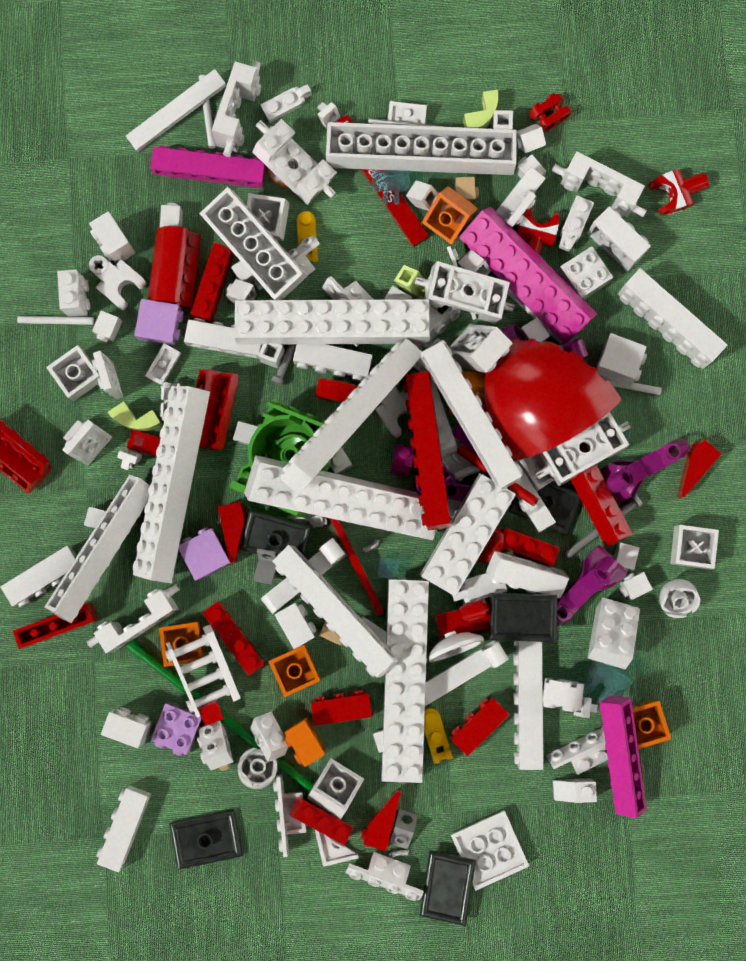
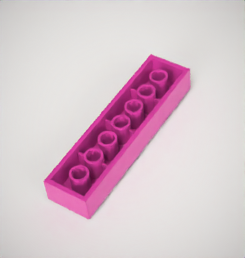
[459,207,597,344]

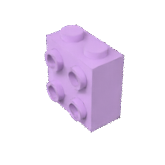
[134,299,184,346]
[178,527,230,581]
[150,702,203,756]

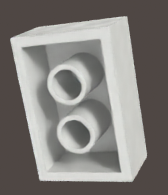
[587,206,651,272]
[587,597,640,669]

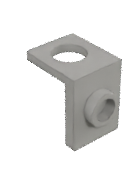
[253,549,277,585]
[389,809,418,849]

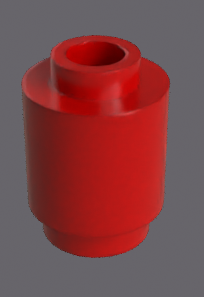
[459,599,489,623]

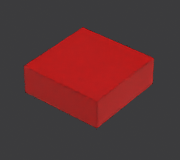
[198,699,224,726]

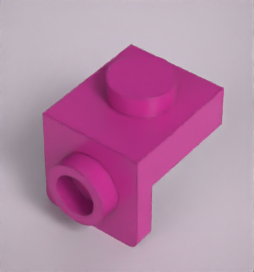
[391,445,415,477]

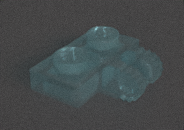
[372,171,410,204]

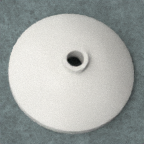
[428,631,484,663]

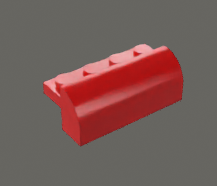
[148,226,201,309]
[196,369,239,451]
[0,419,52,494]

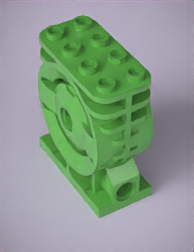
[229,399,331,519]

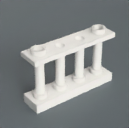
[165,625,241,718]

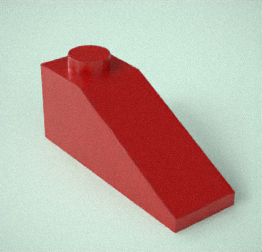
[677,439,721,499]
[218,502,248,564]
[361,789,401,851]

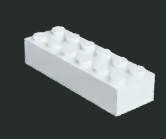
[199,187,307,300]
[618,268,727,369]
[420,473,516,596]

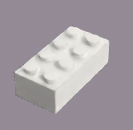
[450,324,513,373]

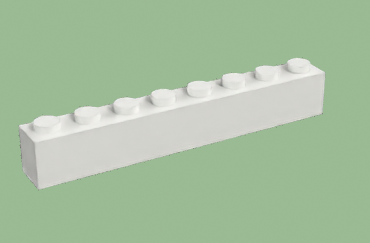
[421,341,523,491]
[44,475,149,623]
[272,545,399,677]
[513,641,543,770]

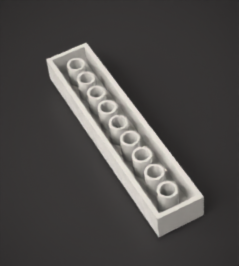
[326,122,517,175]
[234,299,430,345]
[280,338,422,495]
[133,386,210,583]
[244,455,437,540]
[381,579,429,783]

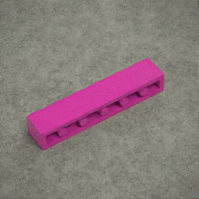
[150,145,267,189]
[600,695,647,818]

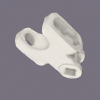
[89,255,147,310]
[375,387,411,438]

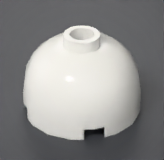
[659,579,700,618]
[238,748,277,789]

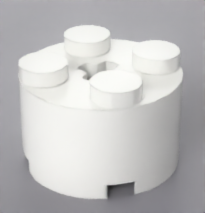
[542,678,584,712]

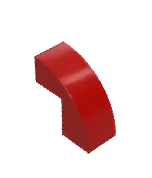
[314,378,358,403]

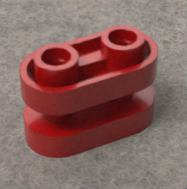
[529,93,573,133]

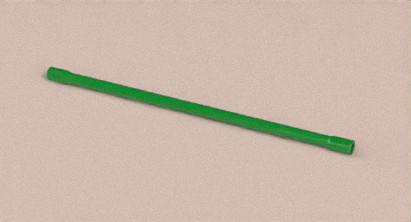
[126,639,315,792]

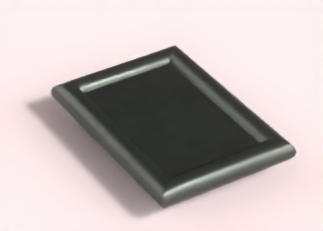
[508,472,582,536]
[239,508,313,557]
[489,593,557,643]
[169,809,243,870]
[420,850,476,926]

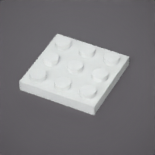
[451,810,529,891]

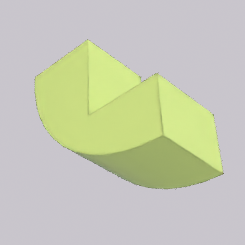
[463,89,498,129]
[394,265,439,310]
[108,401,163,431]

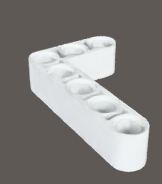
[261,538,346,614]
[425,640,509,706]

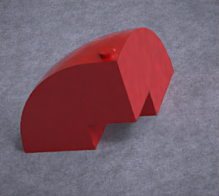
[484,338,622,461]

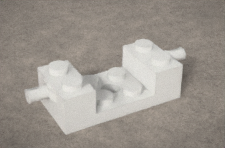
[211,61,261,157]
[252,119,337,205]
[552,151,647,217]
[414,261,514,323]
[535,412,631,486]
[86,584,180,653]

